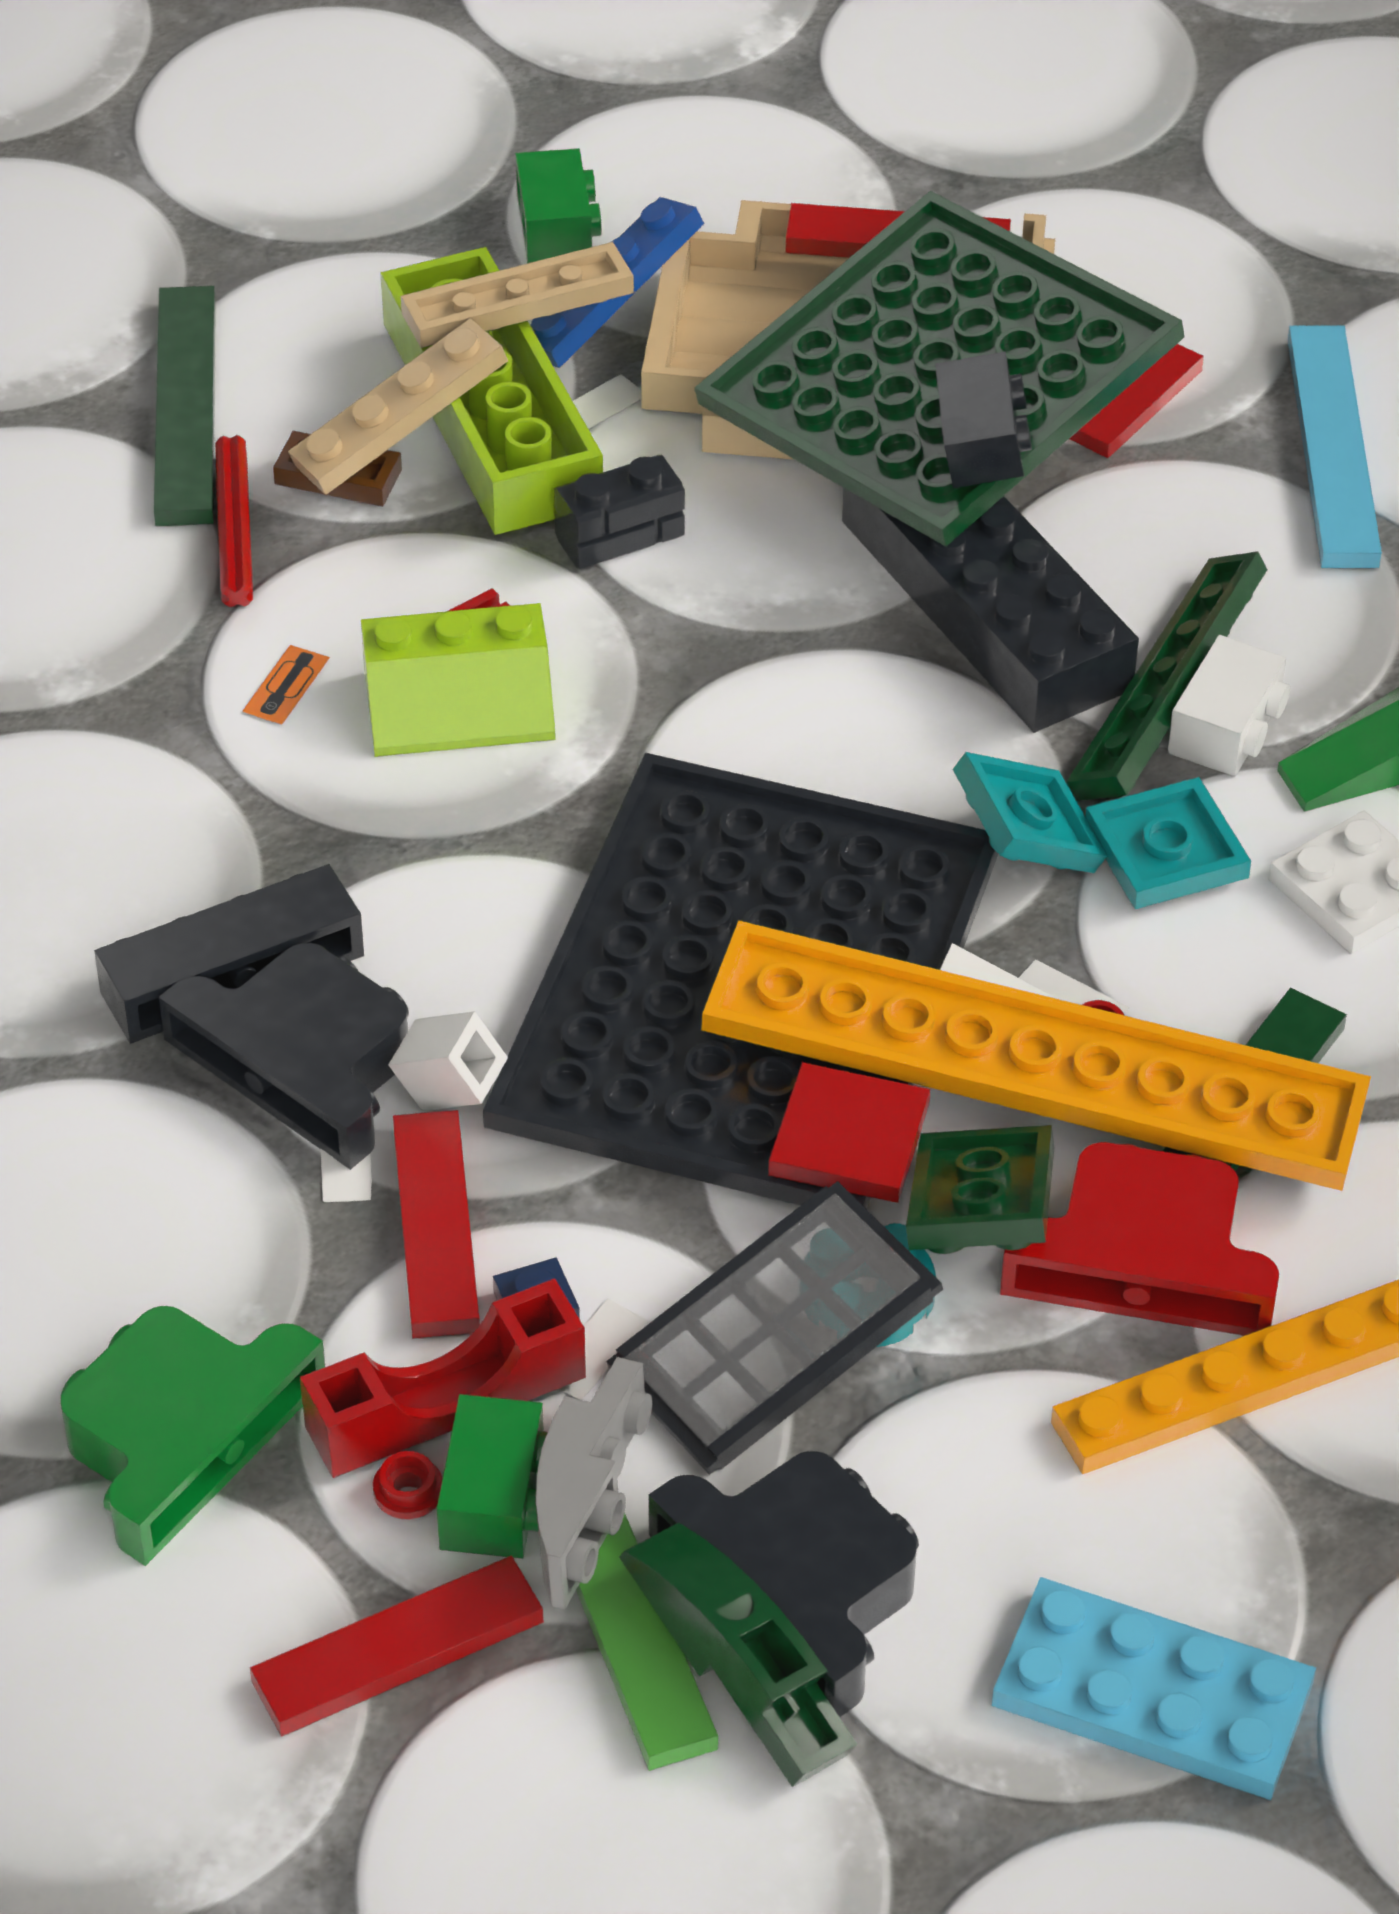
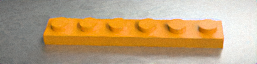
[1051,1279,1399,1475]

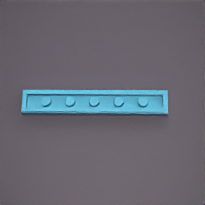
[1287,325,1382,568]

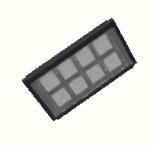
[606,1181,943,1475]

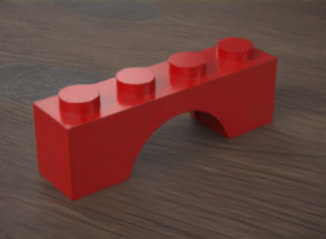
[300,1278,586,1478]

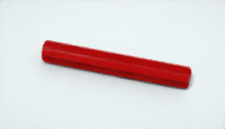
[215,435,253,607]

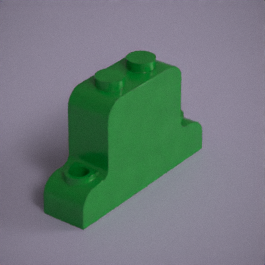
[60,1306,325,1566]

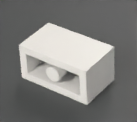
[1168,635,1290,777]

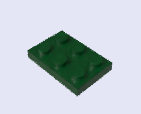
[906,1125,1055,1254]

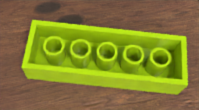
[380,247,603,535]

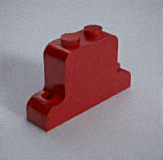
[1000,1142,1279,1336]

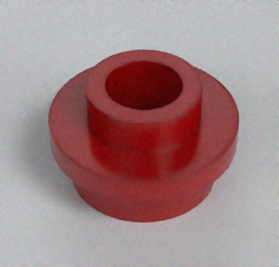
[373,1451,443,1519]

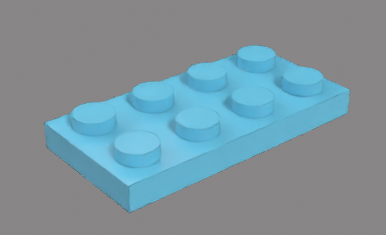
[992,1577,1316,1800]

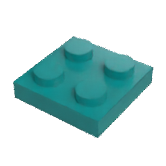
[952,752,1107,873]
[1085,777,1251,909]

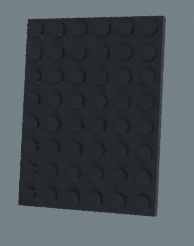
[483,752,998,1209]

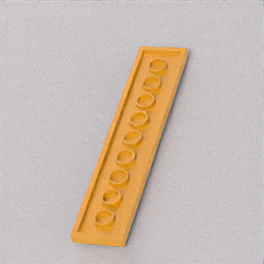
[701,920,1371,1191]

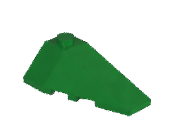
[1277,687,1399,812]

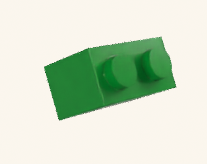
[515,148,602,264]
[437,1394,548,1559]

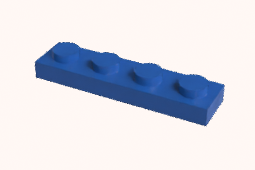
[530,197,705,368]

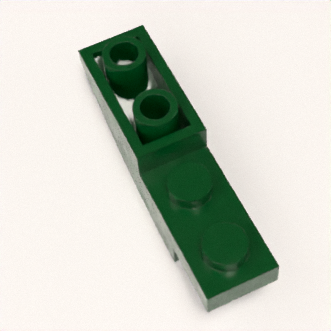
[619,1523,858,1787]

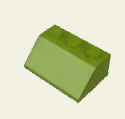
[361,603,556,757]

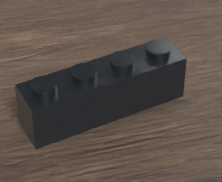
[94,864,364,1044]

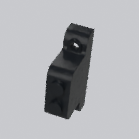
[159,943,409,1170]
[648,1451,919,1717]

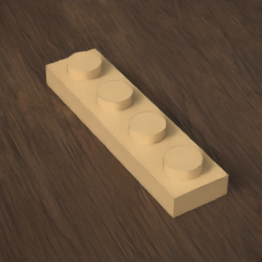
[401,242,634,348]
[288,318,508,495]

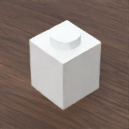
[388,1011,508,1111]

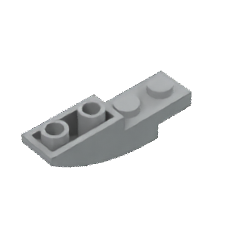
[536,1357,652,1609]

